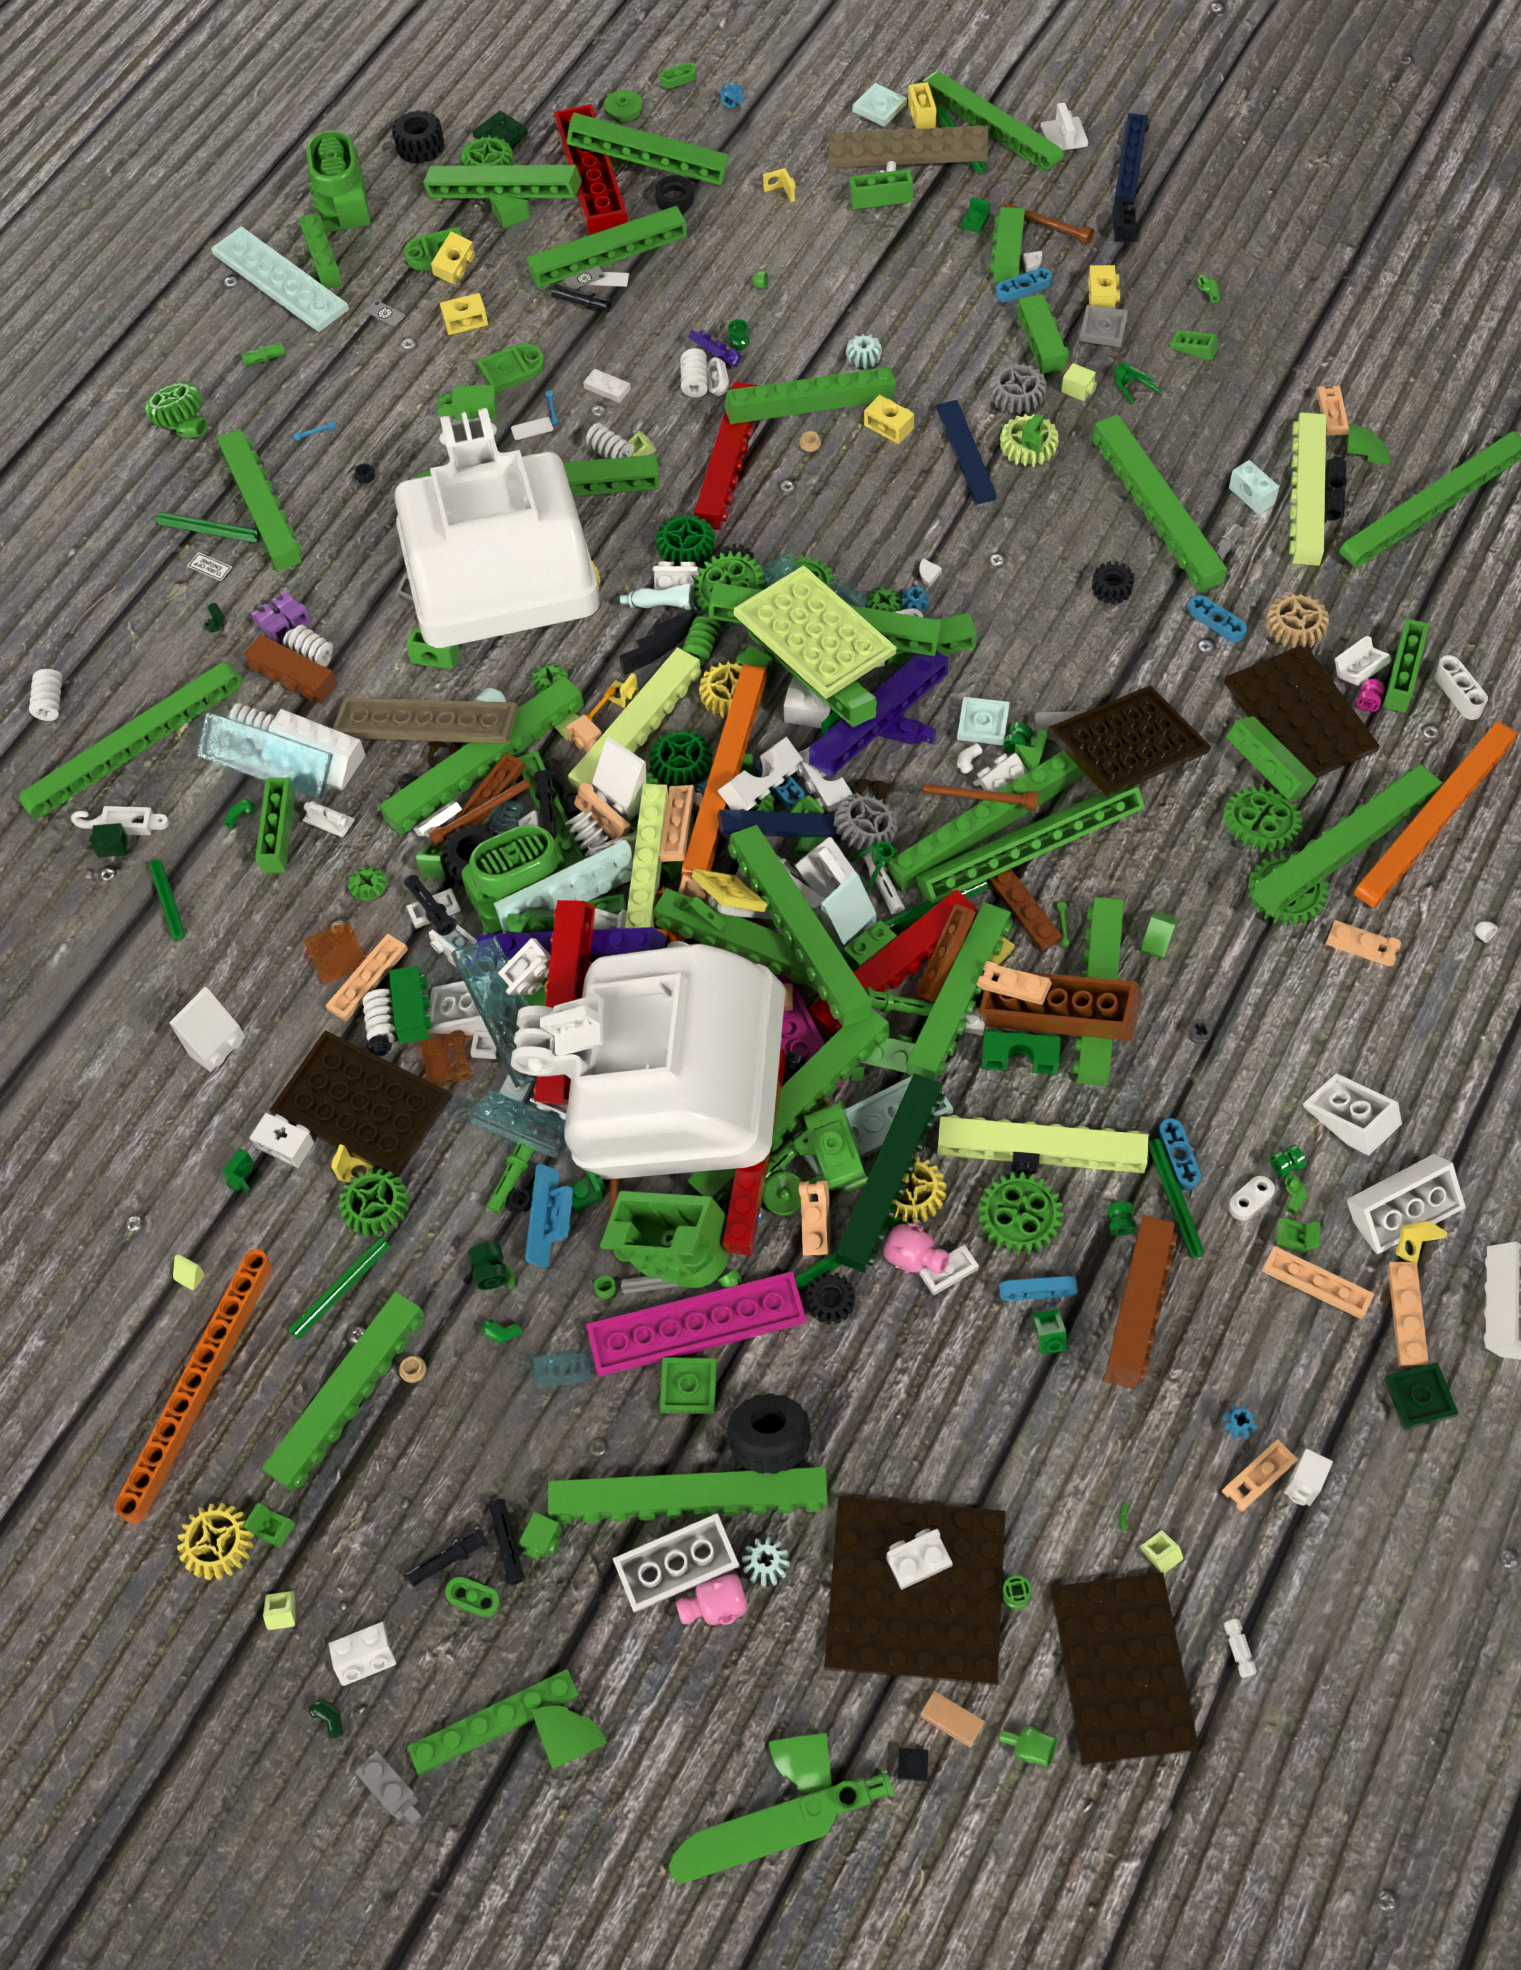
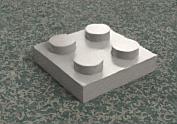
[1079,305,1128,347]

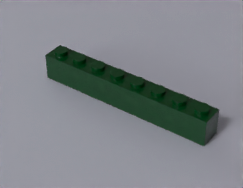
[836,1073,945,1274]

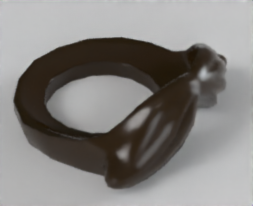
[428,741,462,768]
[854,779,891,804]

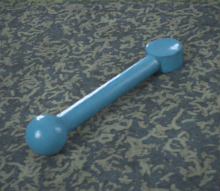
[545,390,559,425]
[293,421,336,441]

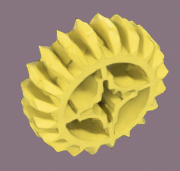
[699,660,742,719]
[894,1156,946,1224]
[177,1503,254,1580]

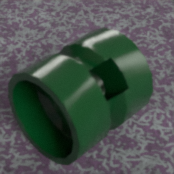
[467,1242,509,1290]

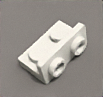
[886,1528,953,1590]

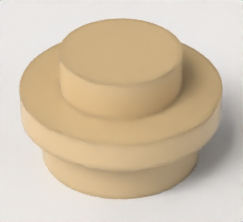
[799,431,821,452]
[399,1356,426,1383]

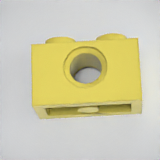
[908,82,936,129]
[431,232,475,285]
[1088,265,1120,309]
[440,293,488,335]
[864,395,914,444]

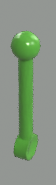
[1057,902,1070,947]

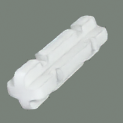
[1224,1619,1257,1678]

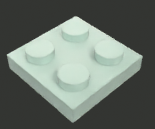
[852,83,907,127]
[957,697,1010,745]

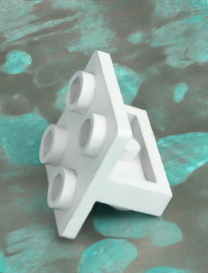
[1040,103,1088,151]
[653,562,701,590]
[794,837,855,899]
[498,938,551,995]
[540,994,603,1056]

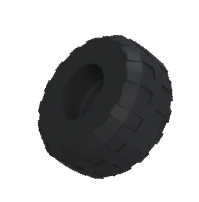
[728,1393,811,1474]

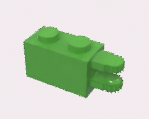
[437,385,498,420]

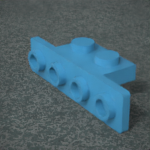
[525,1164,573,1268]

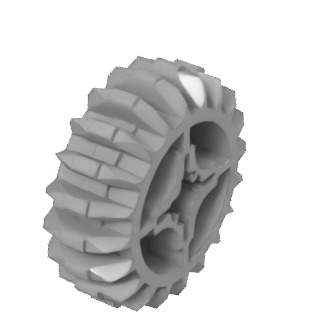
[989,362,1047,415]
[833,792,898,852]

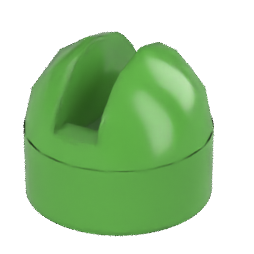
[752,272,769,289]
[718,1268,741,1288]
[594,1276,616,1299]

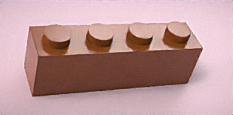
[244,634,337,704]

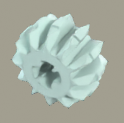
[846,333,882,369]
[742,1537,790,1587]

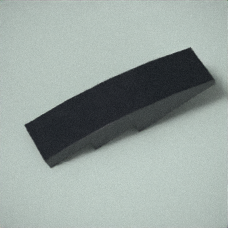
[619,609,697,675]

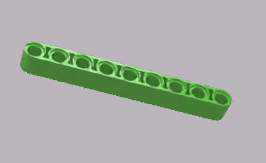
[920,71,1064,171]

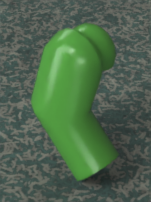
[1197,275,1220,303]
[1285,1174,1307,1215]

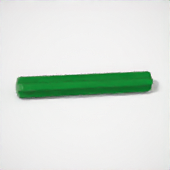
[149,859,186,940]

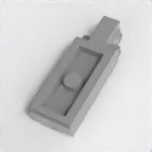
[355,1750,424,1827]

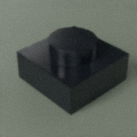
[1011,1152,1040,1175]
[897,1748,928,1782]

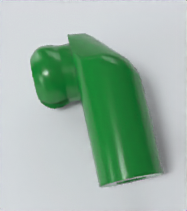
[223,799,255,828]
[482,1319,522,1343]

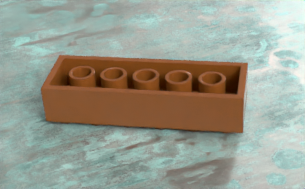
[979,971,1143,1041]
[1103,1215,1178,1390]

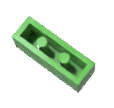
[850,169,913,210]

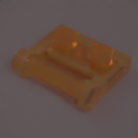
[420,1030,473,1087]

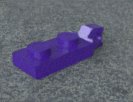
[688,329,743,367]
[879,716,936,745]

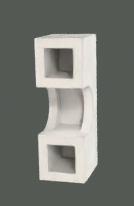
[796,748,853,814]

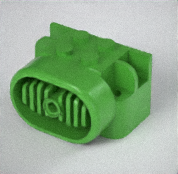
[306,130,371,233]
[462,825,567,934]
[600,1191,729,1288]

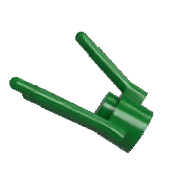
[1113,362,1161,404]
[850,841,897,891]

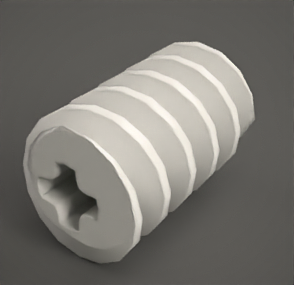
[680,348,708,398]
[585,423,634,459]
[283,625,333,667]
[29,669,62,721]
[225,703,275,742]
[565,811,608,858]
[362,989,396,1042]

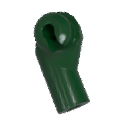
[204,603,225,633]
[309,1699,343,1739]

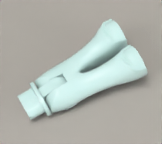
[620,583,699,611]

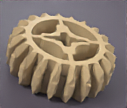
[1266,592,1329,649]

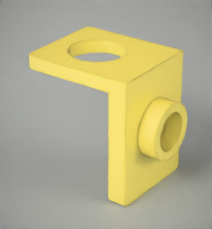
[763,168,796,202]
[604,673,639,708]
[332,1145,374,1183]
[1396,1221,1447,1263]

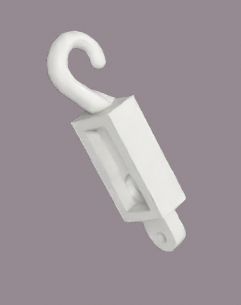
[71,806,169,836]

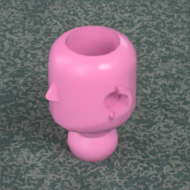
[883,1223,950,1274]
[676,1572,748,1625]

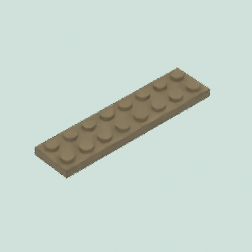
[828,126,988,168]
[333,698,519,744]

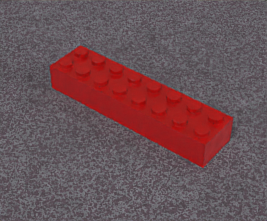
[554,104,628,235]

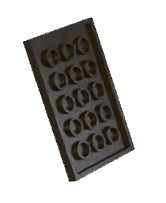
[1224,645,1380,778]
[1047,685,1211,797]
[269,1030,452,1177]
[1050,1572,1199,1766]

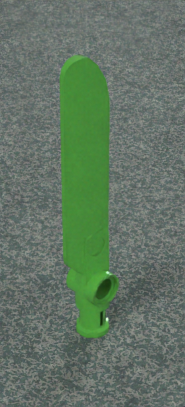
[669,1769,895,1883]

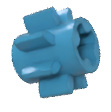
[720,82,744,108]
[902,586,929,612]
[1222,1405,1257,1441]

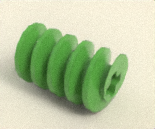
[682,616,721,666]

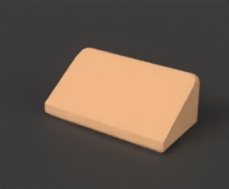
[920,1691,985,1748]

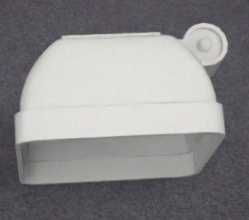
[395,408,600,648]
[511,944,785,1180]

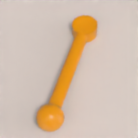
[586,687,616,721]

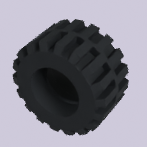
[392,110,445,163]
[443,824,497,887]

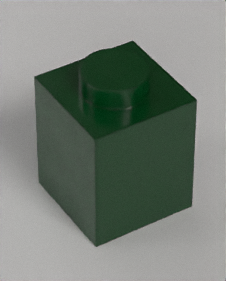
[89,823,128,858]

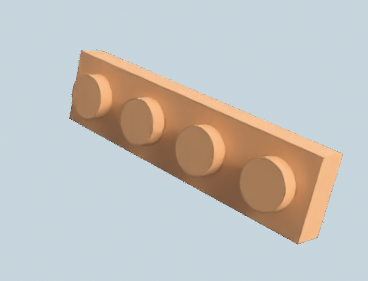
[659,785,695,862]
[325,934,408,1022]
[1262,1246,1374,1319]
[1388,1262,1429,1368]

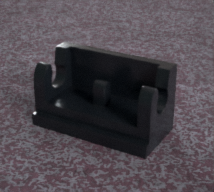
[1112,197,1137,242]

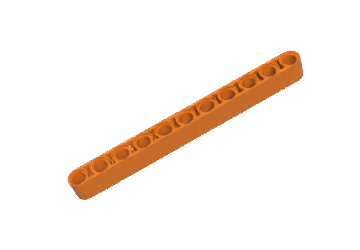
[681,664,767,878]
[1353,720,1519,909]
[115,1249,273,1524]

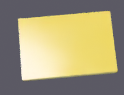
[692,869,767,912]

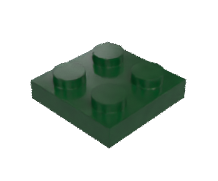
[472,110,528,147]
[1384,1362,1459,1430]

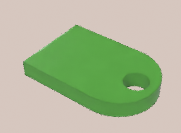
[404,227,462,271]
[476,344,544,393]

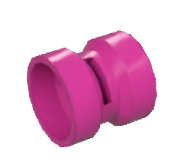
[1356,679,1385,712]

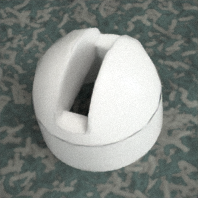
[1475,921,1498,943]

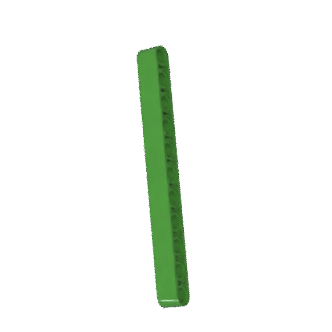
[1339,431,1521,568]
[18,662,243,819]

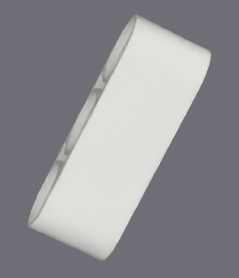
[1434,655,1488,720]

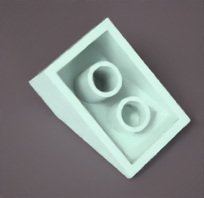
[821,872,876,957]

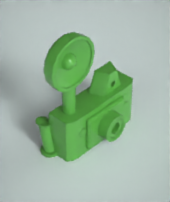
[763,1099,869,1216]

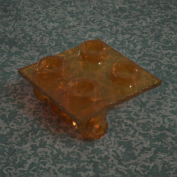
[303,921,366,985]

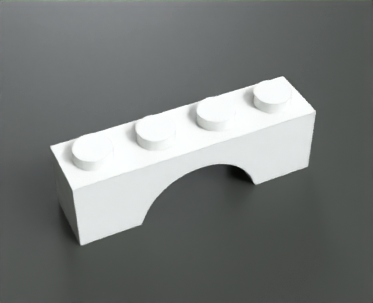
[717,737,803,811]

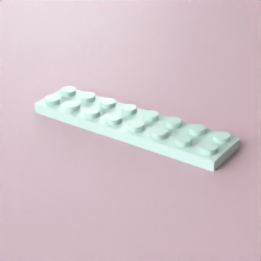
[211,226,349,332]

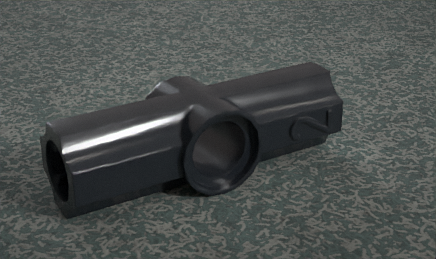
[1324,456,1347,521]

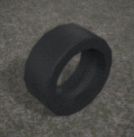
[655,175,694,212]

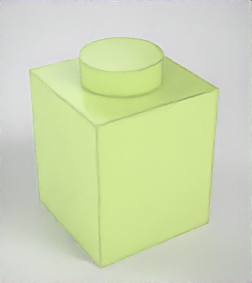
[1061,363,1097,401]

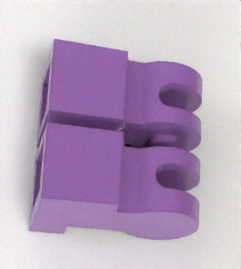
[251,590,312,644]

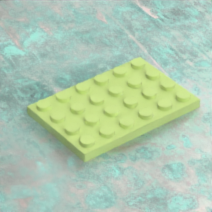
[733,565,897,699]

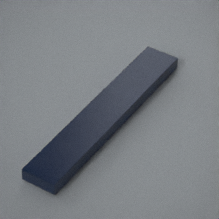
[1115,113,1148,202]
[937,400,997,505]
[717,809,854,839]

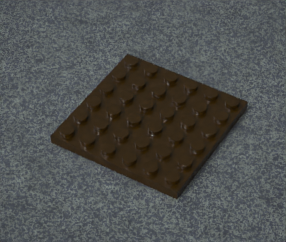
[824,1496,1006,1686]

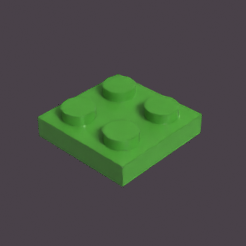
[660,1357,717,1414]

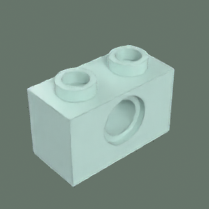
[1229,460,1279,515]

